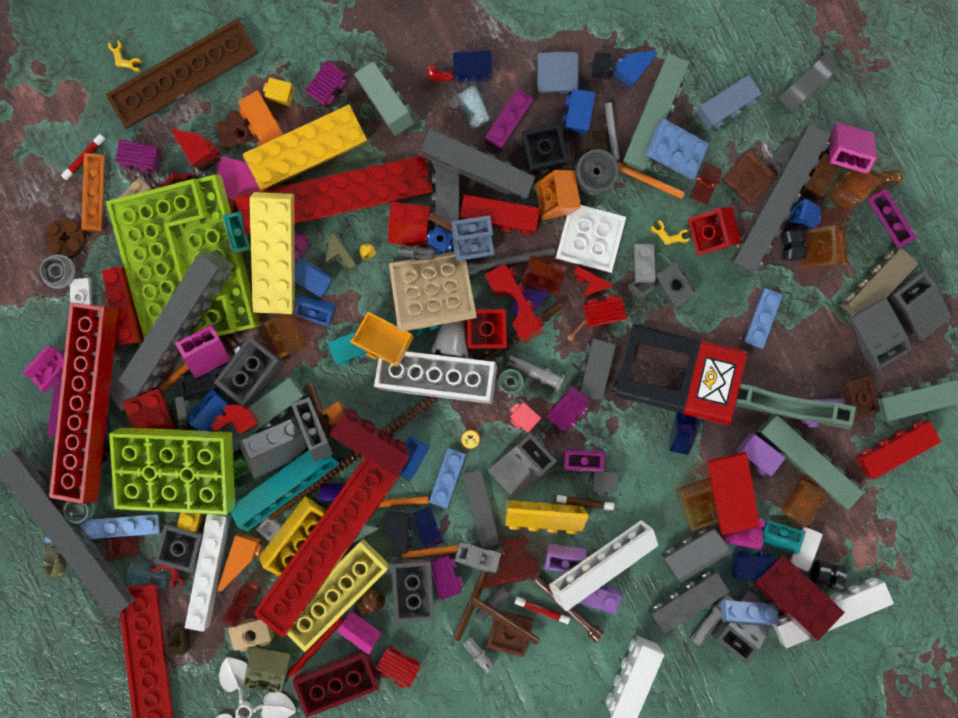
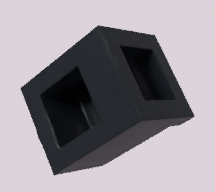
[591,52,614,80]

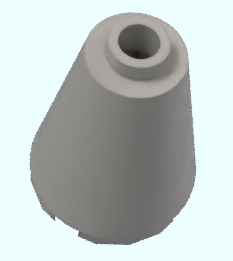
[430,320,469,359]

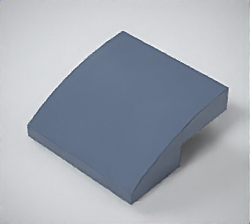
[538,52,579,94]
[451,216,495,261]

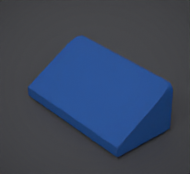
[295,258,332,297]
[293,294,336,327]
[399,436,430,480]

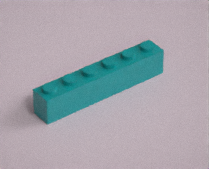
[327,315,441,367]
[230,447,340,531]

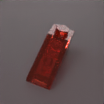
[481,549,543,589]

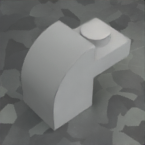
[455,543,501,573]

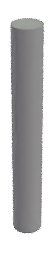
[604,103,620,161]

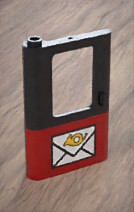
[612,324,747,425]

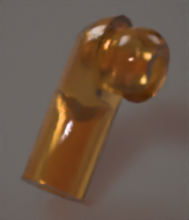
[873,170,903,190]

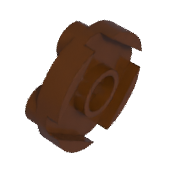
[46,219,87,258]

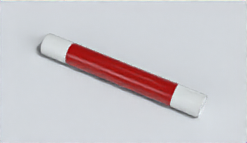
[61,134,106,180]
[514,596,570,624]

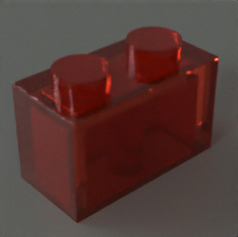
[521,255,567,295]

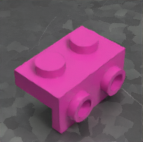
[22,345,64,393]

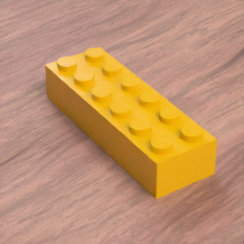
[243,104,367,192]

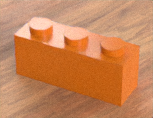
[238,90,284,146]

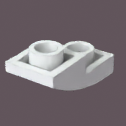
[790,527,823,573]

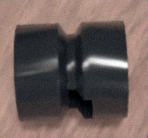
[780,230,808,261]
[810,559,847,591]

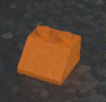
[535,170,581,220]

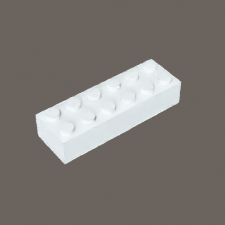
[374,352,497,404]

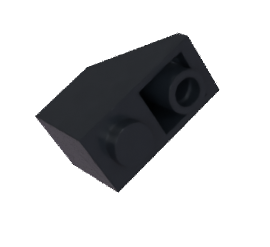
[384,511,413,554]

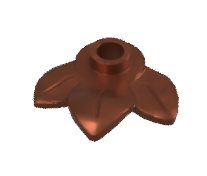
[215,110,251,148]

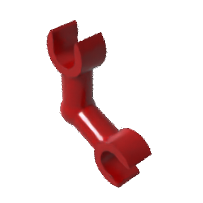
[157,171,197,188]
[150,557,185,589]

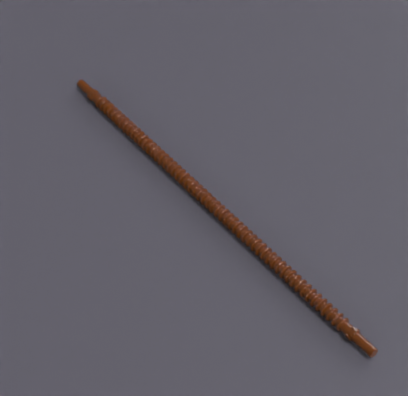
[268,301,564,521]

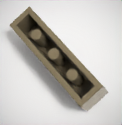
[842,248,918,316]

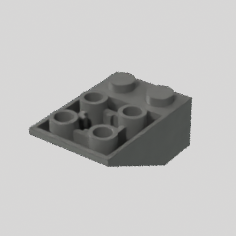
[887,271,952,341]
[850,297,911,370]
[488,431,557,498]
[711,589,772,664]

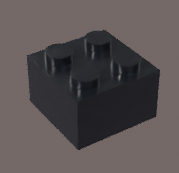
[521,123,568,174]

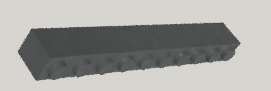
[0,448,136,619]

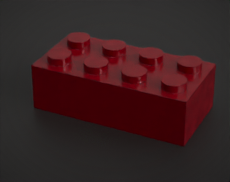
[329,407,410,477]
[754,555,845,642]
[292,649,381,718]

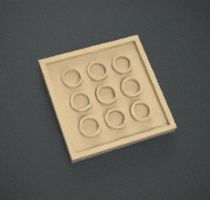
[389,252,477,332]

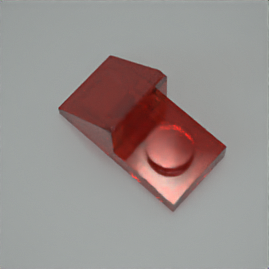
[689,162,722,205]
[100,535,141,560]
[498,536,529,569]

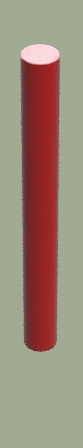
[287,617,344,678]

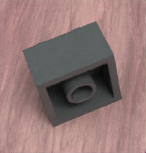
[154,521,204,573]

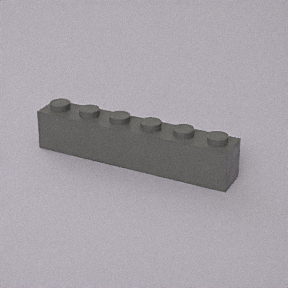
[417,128,535,201]

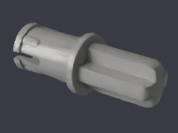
[463,637,495,673]

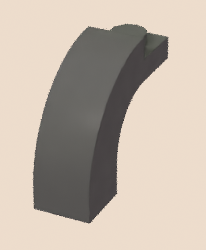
[779,53,839,112]

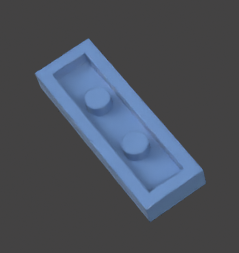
[744,288,783,349]
[429,448,466,509]
[721,600,778,625]

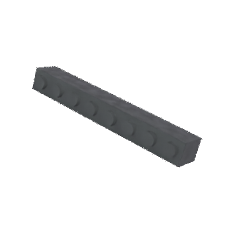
[730,124,831,273]

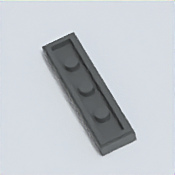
[462,469,500,548]

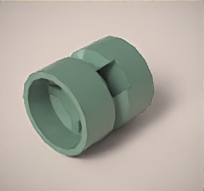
[498,369,523,394]
[63,501,99,524]

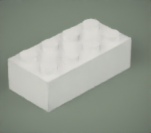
[606,635,664,718]

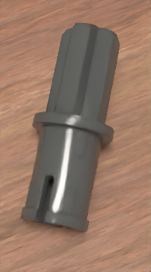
[399,245,435,261]
[475,587,510,621]

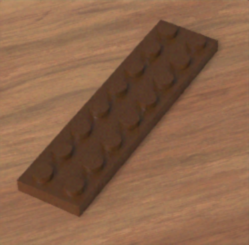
[105,18,259,129]

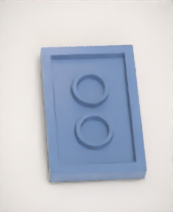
[645,118,709,179]

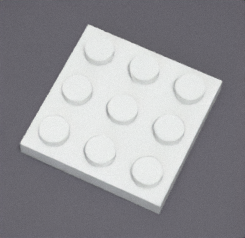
[555,205,626,273]

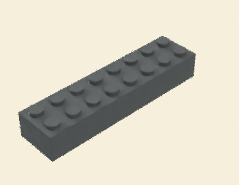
[118,251,234,395]

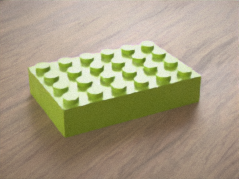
[109,427,235,515]

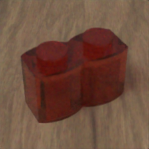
[223,582,259,627]

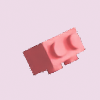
[510,401,541,432]

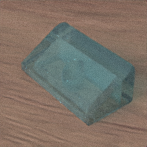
[458,85,490,130]
[127,562,169,589]

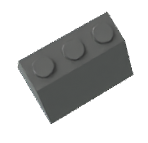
[214,337,286,407]
[238,417,306,478]
[662,526,731,583]
[392,558,434,623]

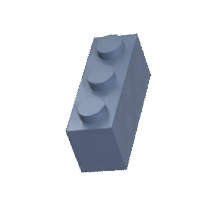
[696,75,761,130]

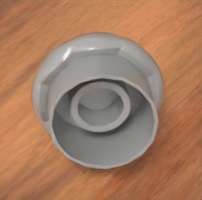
[40,254,76,289]

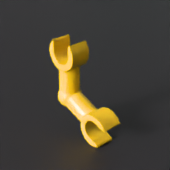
[108,40,142,73]
[650,221,690,245]

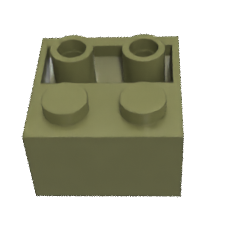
[243,647,290,693]

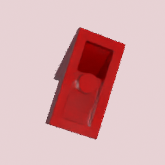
[572,266,612,297]

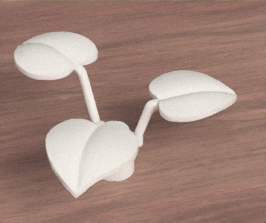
[216,657,296,718]

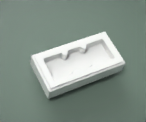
[70,278,92,304]

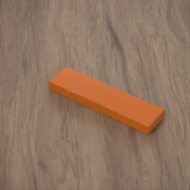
[81,153,105,232]

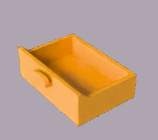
[350,312,414,367]

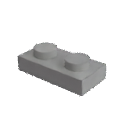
[634,244,656,283]

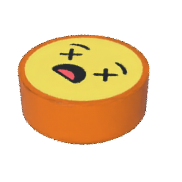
[461,429,480,449]

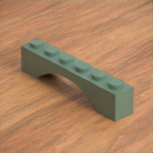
[735,384,856,430]

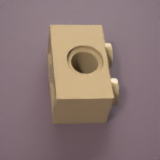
[228,617,275,652]

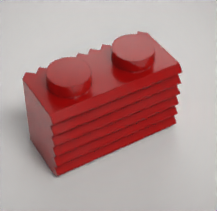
[582,294,627,328]
[375,645,421,688]

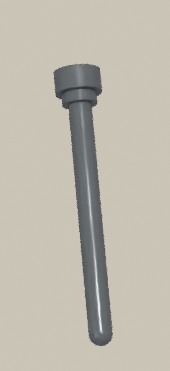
[467,248,557,278]

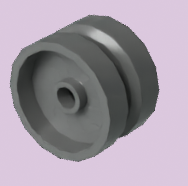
[573,149,619,196]

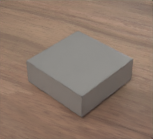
[256,517,282,542]

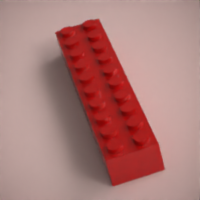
[49,302,119,504]

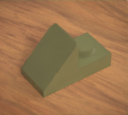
[326,233,358,270]

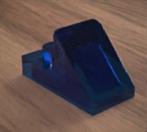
[412,506,444,549]

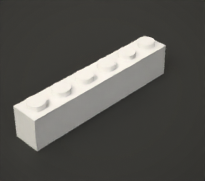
[185,513,232,632]
[549,520,659,611]
[773,578,894,648]

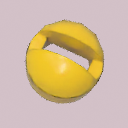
[359,243,376,260]

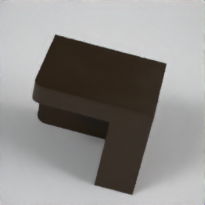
[586,127,608,153]
[165,626,191,655]

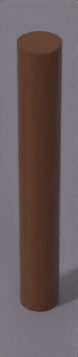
[306,383,331,438]

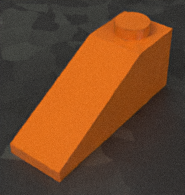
[217,532,262,592]

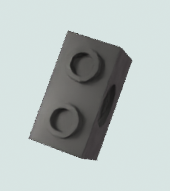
[655,263,695,309]

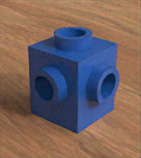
[426,226,453,255]

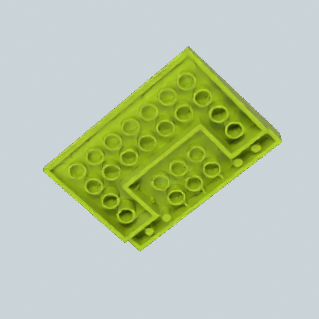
[106,175,261,339]

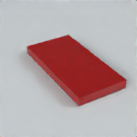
[707,452,760,535]

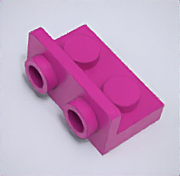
[722,518,765,549]
[337,611,382,654]

